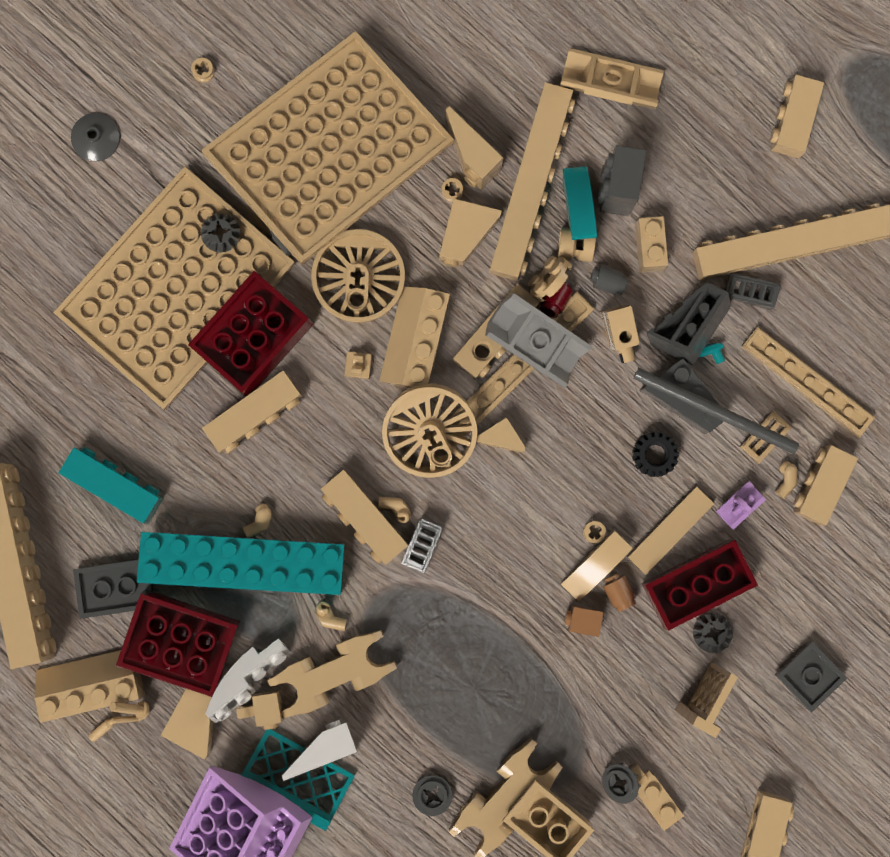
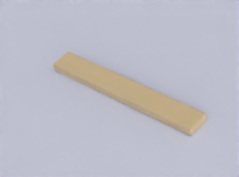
[448,292,594,447]

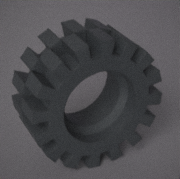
[632,432,679,477]

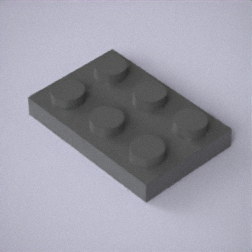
[73,560,154,619]

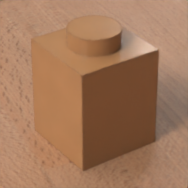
[564,605,603,637]

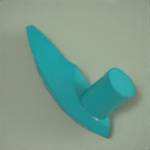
[678,343,725,364]

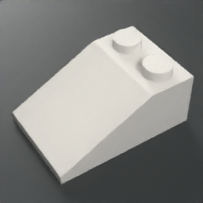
[282,720,357,781]

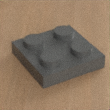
[775,641,847,713]

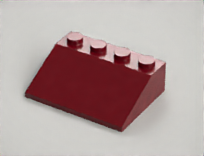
[188,271,314,396]
[116,589,240,697]

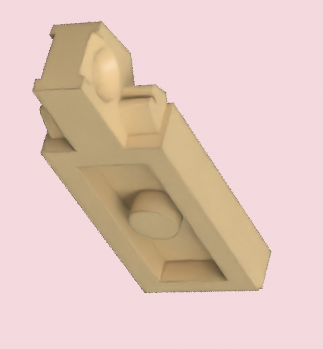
[630,763,684,831]

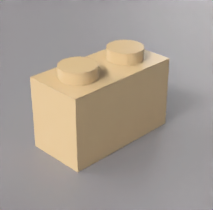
[635,216,668,272]

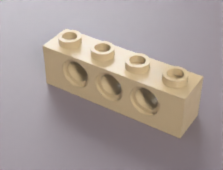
[453,284,540,380]

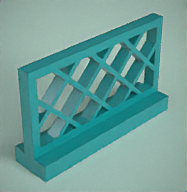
[241,729,355,831]

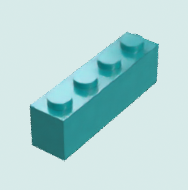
[58,446,164,524]

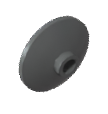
[71,113,120,162]

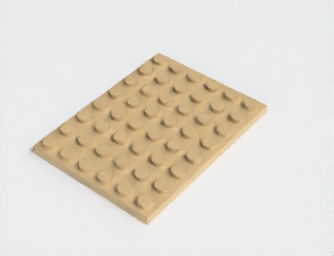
[202,31,454,265]
[53,166,296,410]

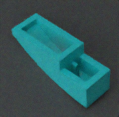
[563,166,597,240]

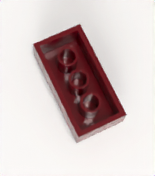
[641,539,758,631]

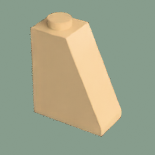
[439,199,502,268]
[161,689,214,760]

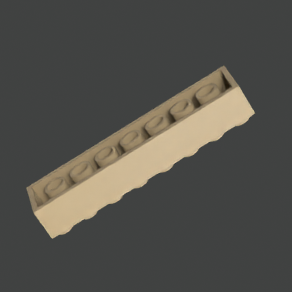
[0,463,57,669]

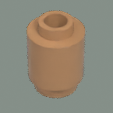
[602,573,636,612]

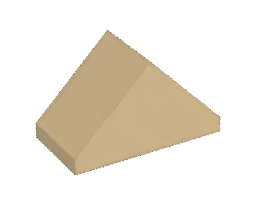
[476,418,525,453]

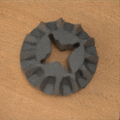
[200,213,240,253]
[693,613,733,653]
[602,763,641,804]
[412,774,452,816]

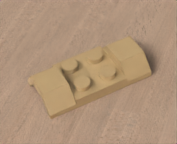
[560,48,664,110]

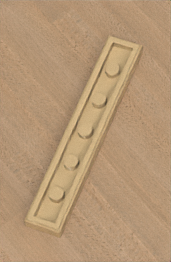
[741,327,875,437]

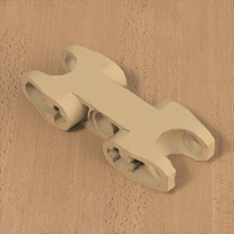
[267,629,397,718]
[449,737,563,857]

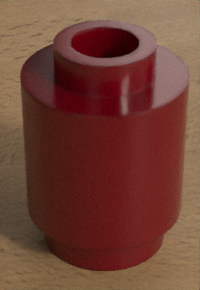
[540,281,573,318]

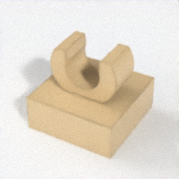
[344,352,372,379]

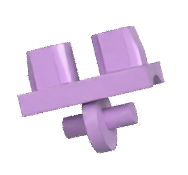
[715,481,766,530]

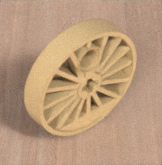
[311,229,405,323]
[382,384,477,478]

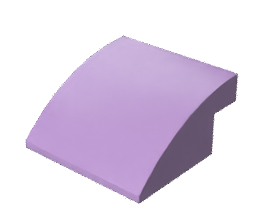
[169,766,312,857]

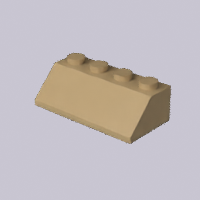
[379,287,450,388]
[35,650,145,723]

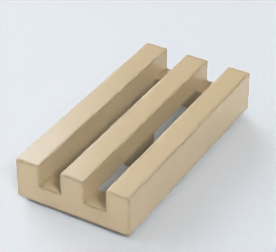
[739,411,792,464]

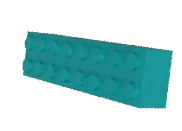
[137,532,344,595]

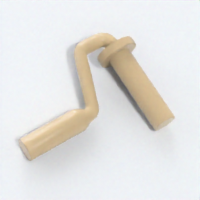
[89,701,150,741]

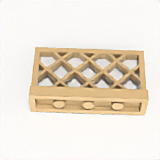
[675,662,738,738]

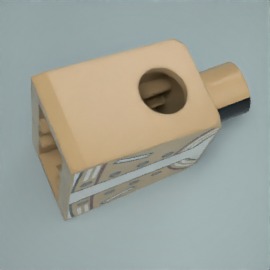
[600,305,639,363]

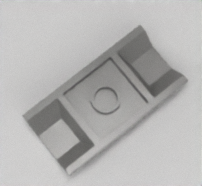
[485,293,592,388]

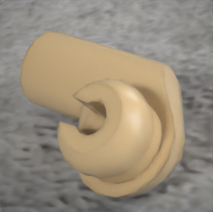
[775,461,798,500]
[378,497,411,523]
[243,504,272,538]
[315,601,347,631]

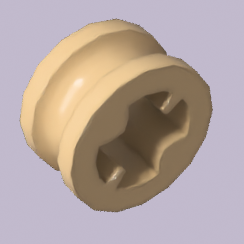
[191,58,214,83]
[441,178,463,202]
[583,521,606,543]

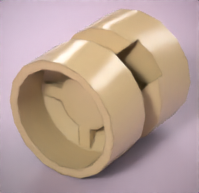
[557,226,596,262]

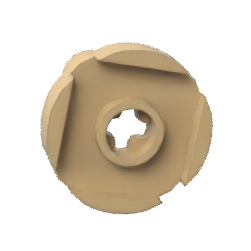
[528,255,572,302]

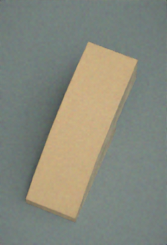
[561,531,633,601]

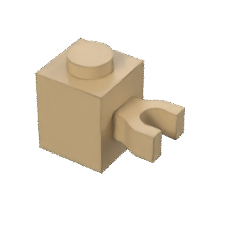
[236,690,284,730]

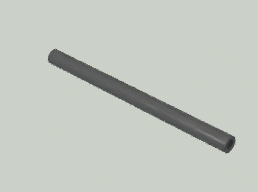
[633,367,799,454]

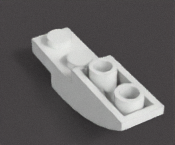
[205,638,290,723]

